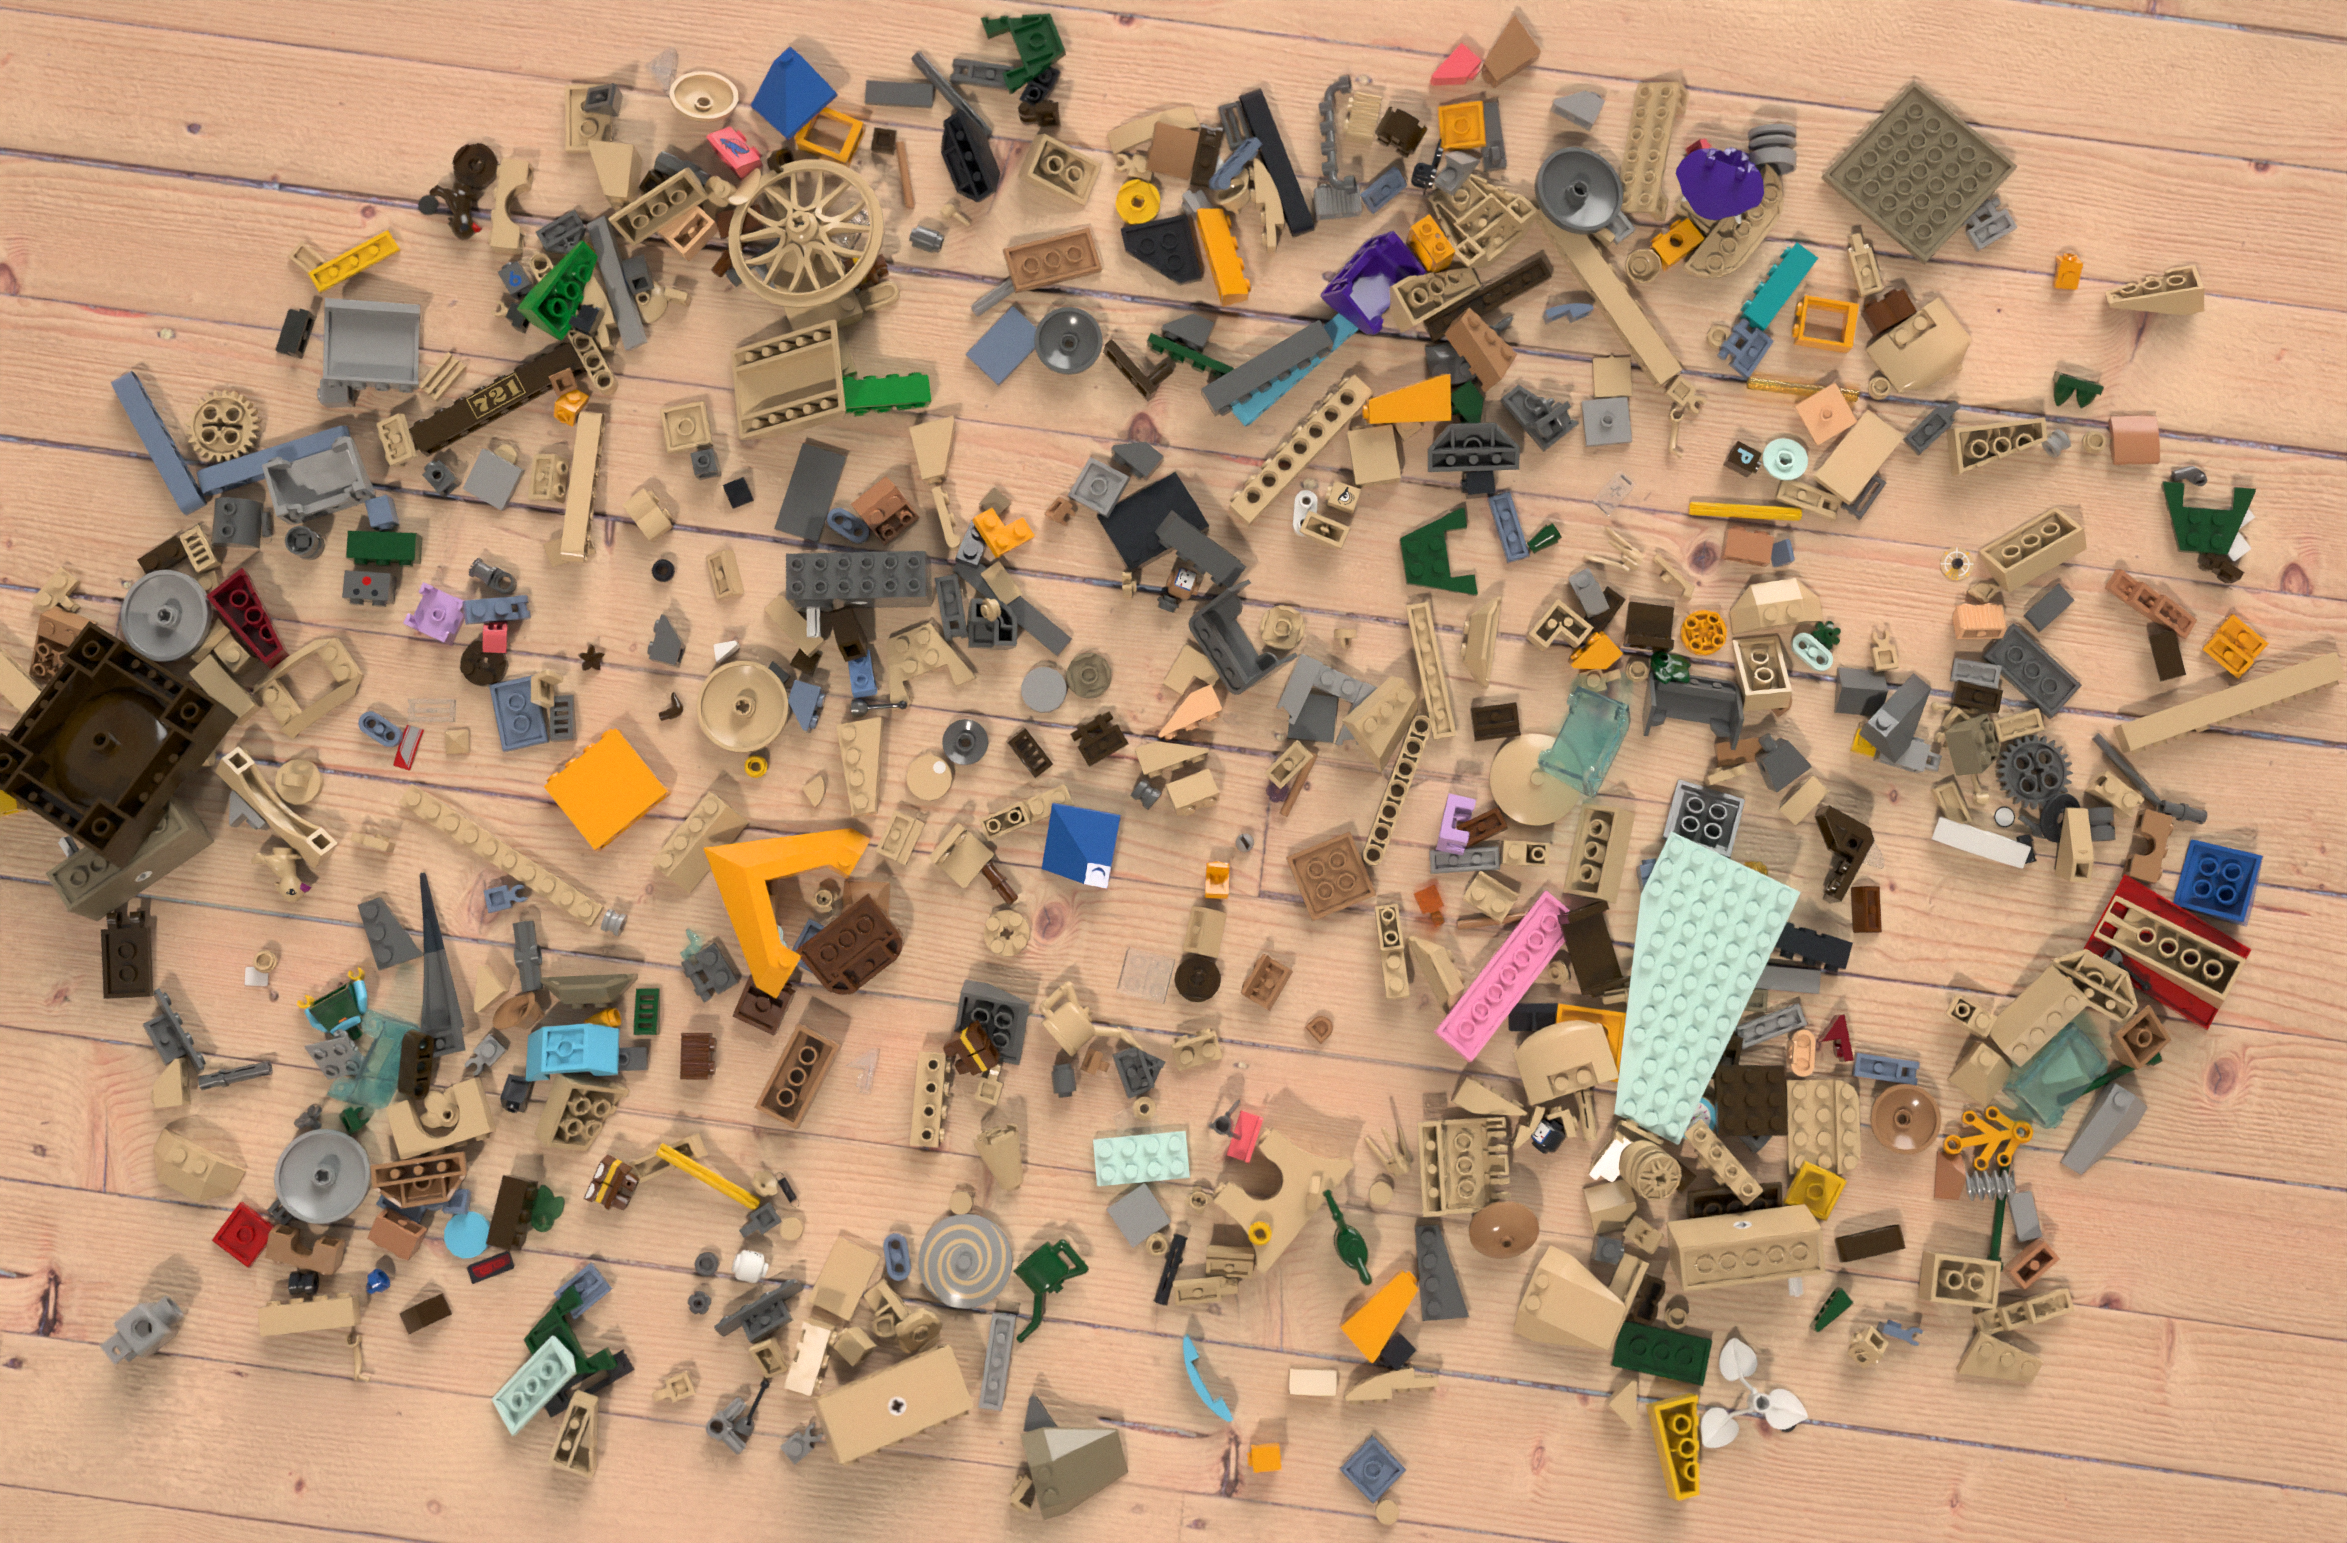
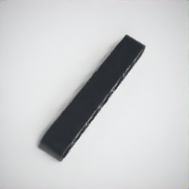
[1239,88,1315,238]

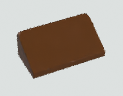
[1851,886,1882,933]

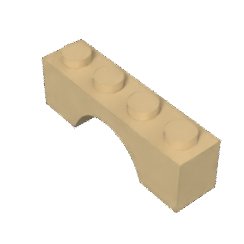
[488,158,534,255]

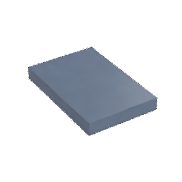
[966,306,1037,386]
[489,675,549,752]

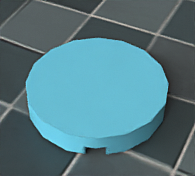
[444,1211,490,1258]

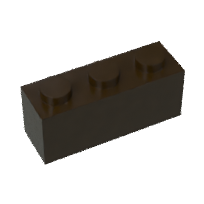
[486,1175,538,1251]

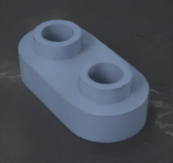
[827,508,870,544]
[358,711,403,748]
[883,1233,911,1281]

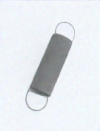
[261,506,272,544]

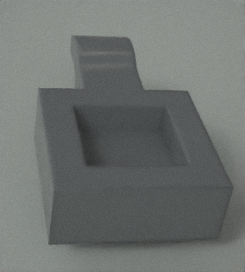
[739,1202,782,1238]

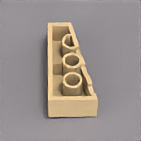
[1946,417,2048,476]
[836,717,884,818]

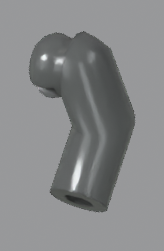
[2171,466,2208,486]

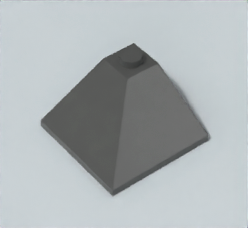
[1662,779,1745,859]
[955,979,1030,1065]

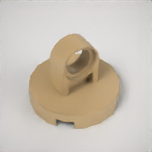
[275,759,323,805]

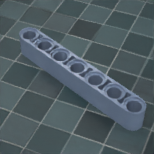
[111,371,207,516]
[197,426,351,496]

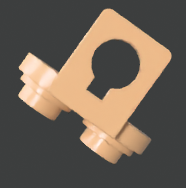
[1787,1030,1816,1076]

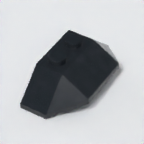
[941,110,1000,203]

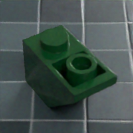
[1451,380,1484,423]

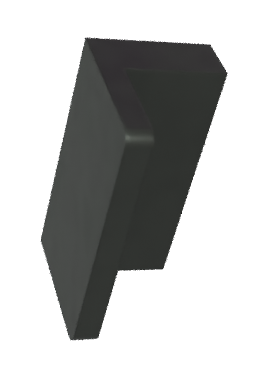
[275,309,316,359]

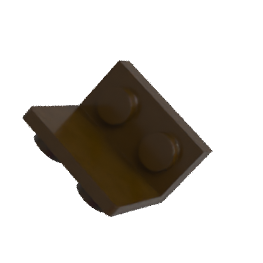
[1623,602,1674,653]

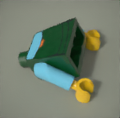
[297,967,368,1041]

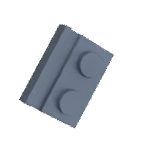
[553,1262,613,1320]

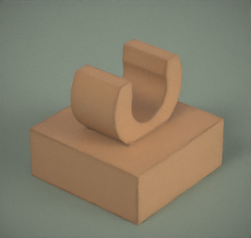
[1044,497,1075,526]
[1080,1048,1110,1075]

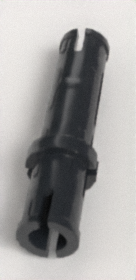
[1153,1233,1188,1306]

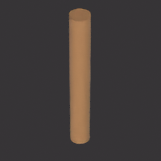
[895,141,915,209]
[1280,752,1318,817]
[1457,912,1526,930]

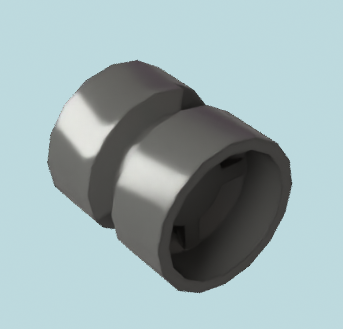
[285,526,325,560]
[2087,807,2116,842]

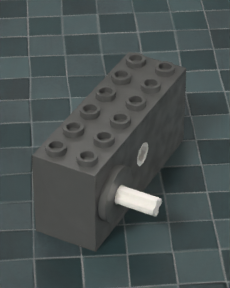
[786,551,932,638]

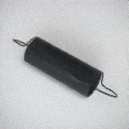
[776,1172,799,1208]

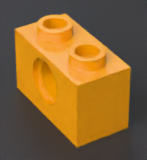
[1649,218,1704,271]

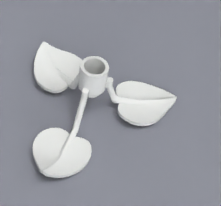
[1700,1338,1808,1448]

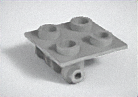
[304,1029,368,1080]

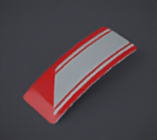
[393,725,424,771]

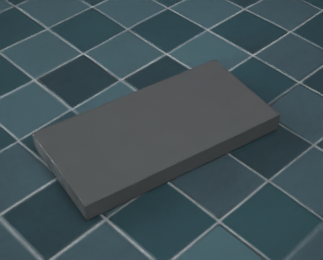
[774,443,847,543]
[1981,623,2082,719]

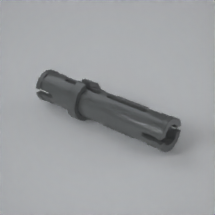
[198,1060,273,1090]

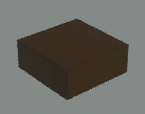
[871,127,897,155]

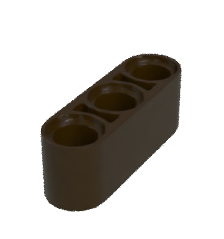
[397,1029,434,1100]
[1834,1224,1906,1263]

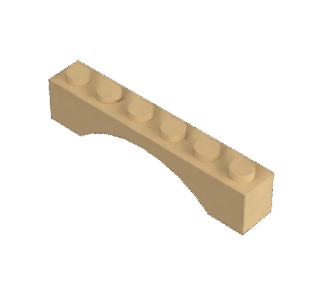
[215,747,338,869]

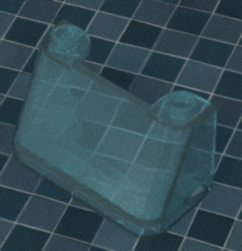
[1537,686,1631,798]
[327,1009,421,1109]
[2001,1022,2109,1129]

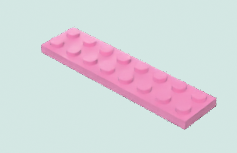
[1433,891,1570,1063]

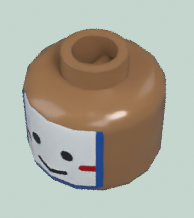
[1165,567,1201,600]

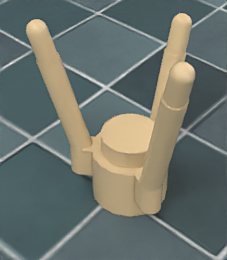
[1584,527,1644,572]
[1365,1127,1411,1177]

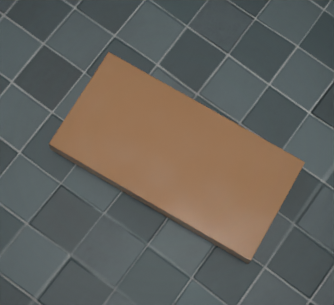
[1002,228,1102,294]

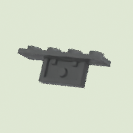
[143,988,206,1074]
[714,1279,804,1344]

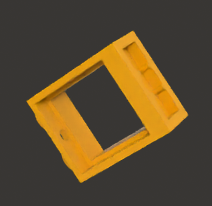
[795,107,866,168]
[1406,214,1456,273]
[1791,295,1859,354]

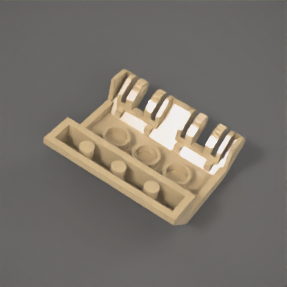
[1417,1117,1511,1217]

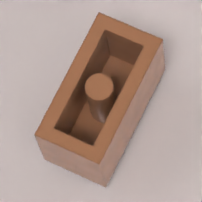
[1720,526,1774,567]
[367,1207,428,1261]
[2003,1239,2060,1290]

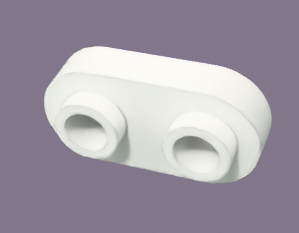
[1293,490,1318,537]

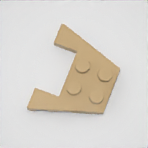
[887,623,975,712]

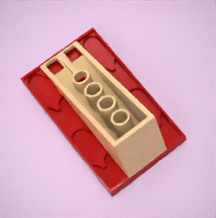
[2083,874,2252,1031]

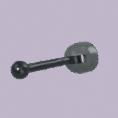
[851,699,907,717]
[2102,948,2151,991]
[734,1380,770,1437]

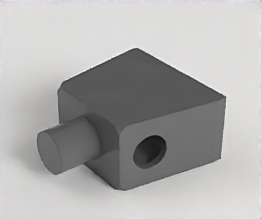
[1755,733,1812,792]

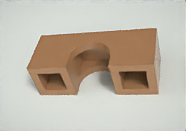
[2122,809,2174,884]
[265,1224,346,1275]

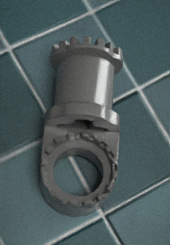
[468,558,517,594]

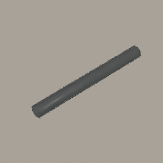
[2092,733,2161,807]

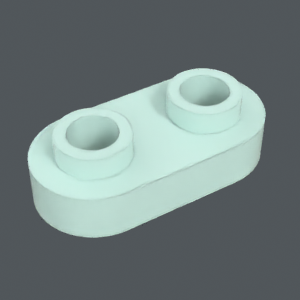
[1791,633,1833,672]

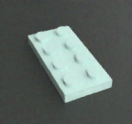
[1093,1131,1190,1186]

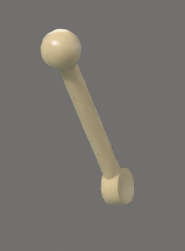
[1931,702,1979,715]

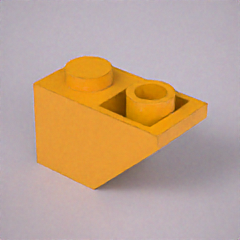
[1568,631,1623,669]

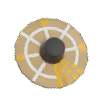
[1940,547,1974,581]

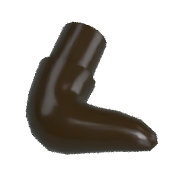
[659,692,684,721]

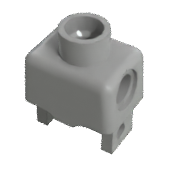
[100,1296,184,1365]

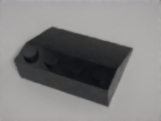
[1096,472,1209,574]

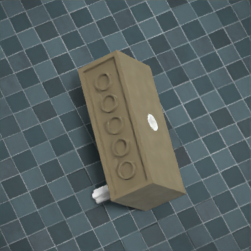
[46,796,214,921]

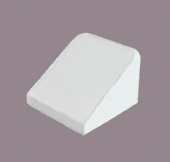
[714,641,740,664]

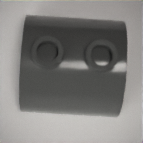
[211,497,263,549]

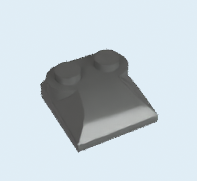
[1425,342,1478,388]

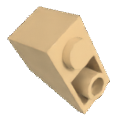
[1500,840,1550,867]
[1945,994,1997,1038]

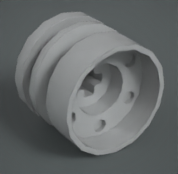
[1748,124,1797,176]

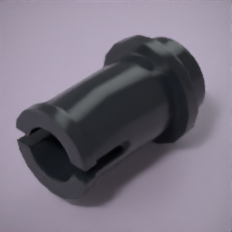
[2016,834,2037,864]

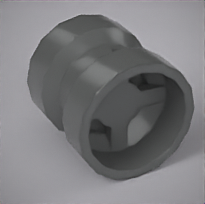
[1130,778,1162,810]

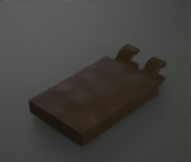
[101,911,153,999]

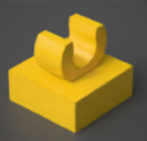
[1850,728,1876,758]

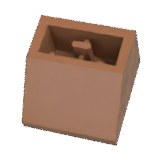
[851,476,920,546]

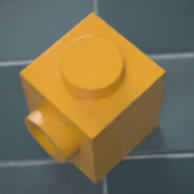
[1247,1442,1282,1473]

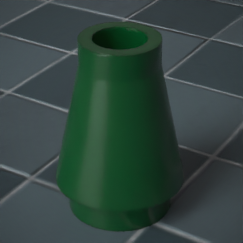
[1527,523,1562,554]

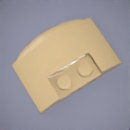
[1865,298,1972,393]
[1513,1020,1619,1106]

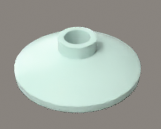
[1762,438,1808,481]

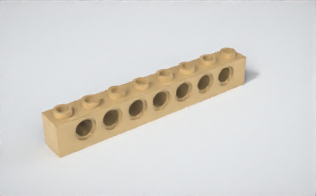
[1229,374,1374,527]

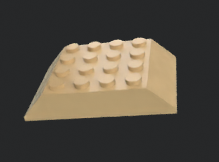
[731,319,846,440]

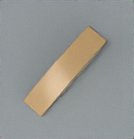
[1972,1288,2075,1335]

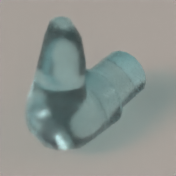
[680,929,703,960]

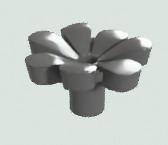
[294,1105,322,1130]

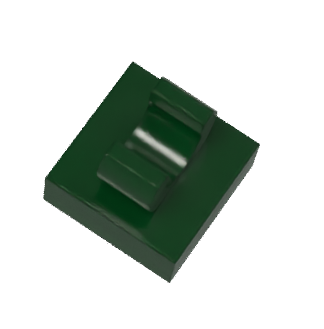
[339,1107,370,1136]

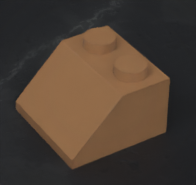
[2110,1005,2171,1070]

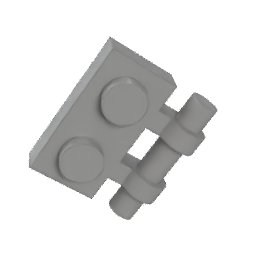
[1961,197,2018,252]

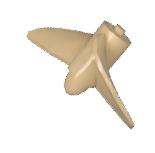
[702,168,761,221]

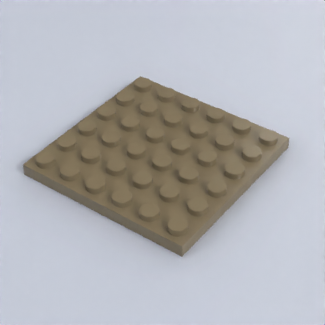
[1821,81,2018,265]

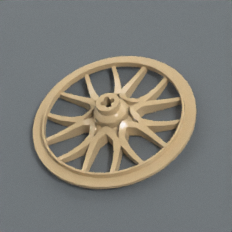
[728,159,884,308]

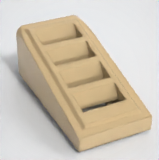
[179,525,222,574]

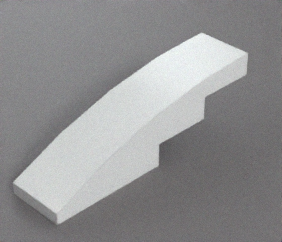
[1932,817,2031,869]

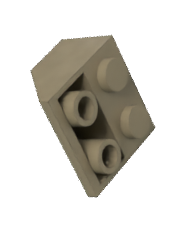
[1945,714,2000,776]

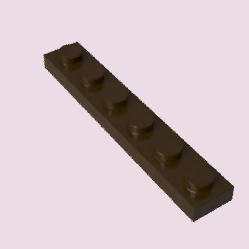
[1422,257,1552,343]

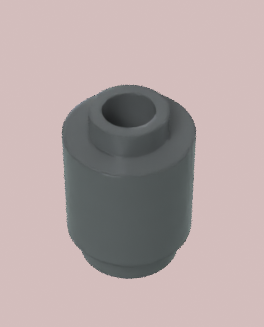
[909,225,944,254]
[1051,1063,1077,1098]

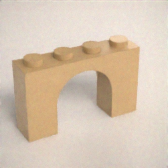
[385,1078,496,1161]

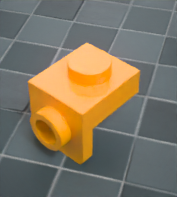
[2053,253,2083,290]
[554,389,589,427]
[1205,861,1229,899]

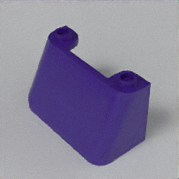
[1320,231,1426,335]

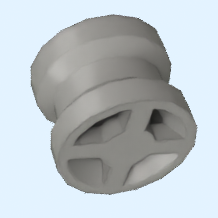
[2041,429,2071,458]
[601,909,627,937]

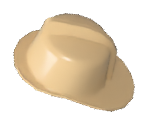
[1214,167,1250,215]

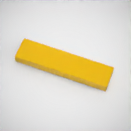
[308,230,401,294]

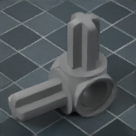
[706,1397,747,1455]

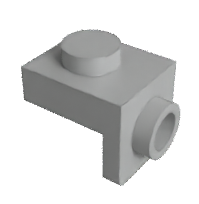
[1181,190,1212,221]

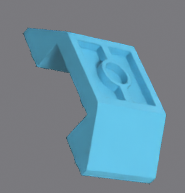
[526,1023,620,1081]

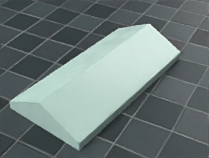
[491,1336,576,1436]

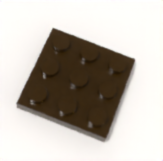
[1713,1065,1788,1136]

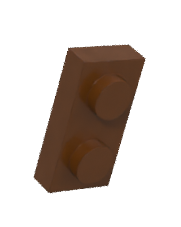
[1456,807,1508,849]

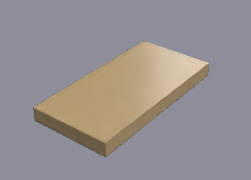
[1813,410,1904,505]

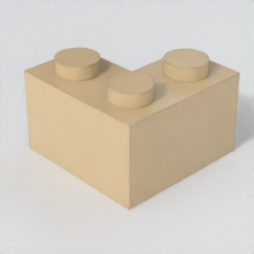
[1526,599,1594,652]

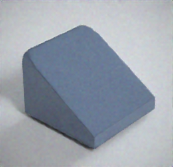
[1771,539,1795,568]

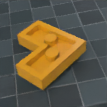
[972,507,1035,558]

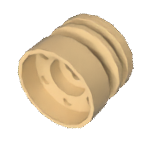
[1618,1140,1681,1201]

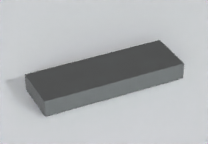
[865,80,934,108]

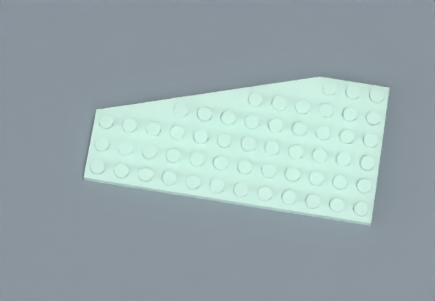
[1614,832,1801,1145]

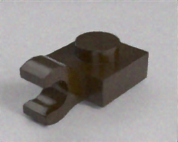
[2198,553,2244,584]

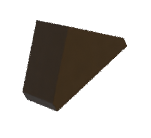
[399,1293,452,1335]

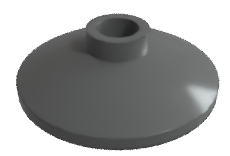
[942,719,988,765]

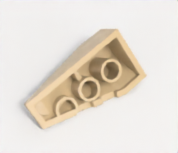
[1390,268,1481,333]

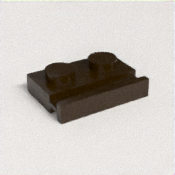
[1470,702,1521,742]

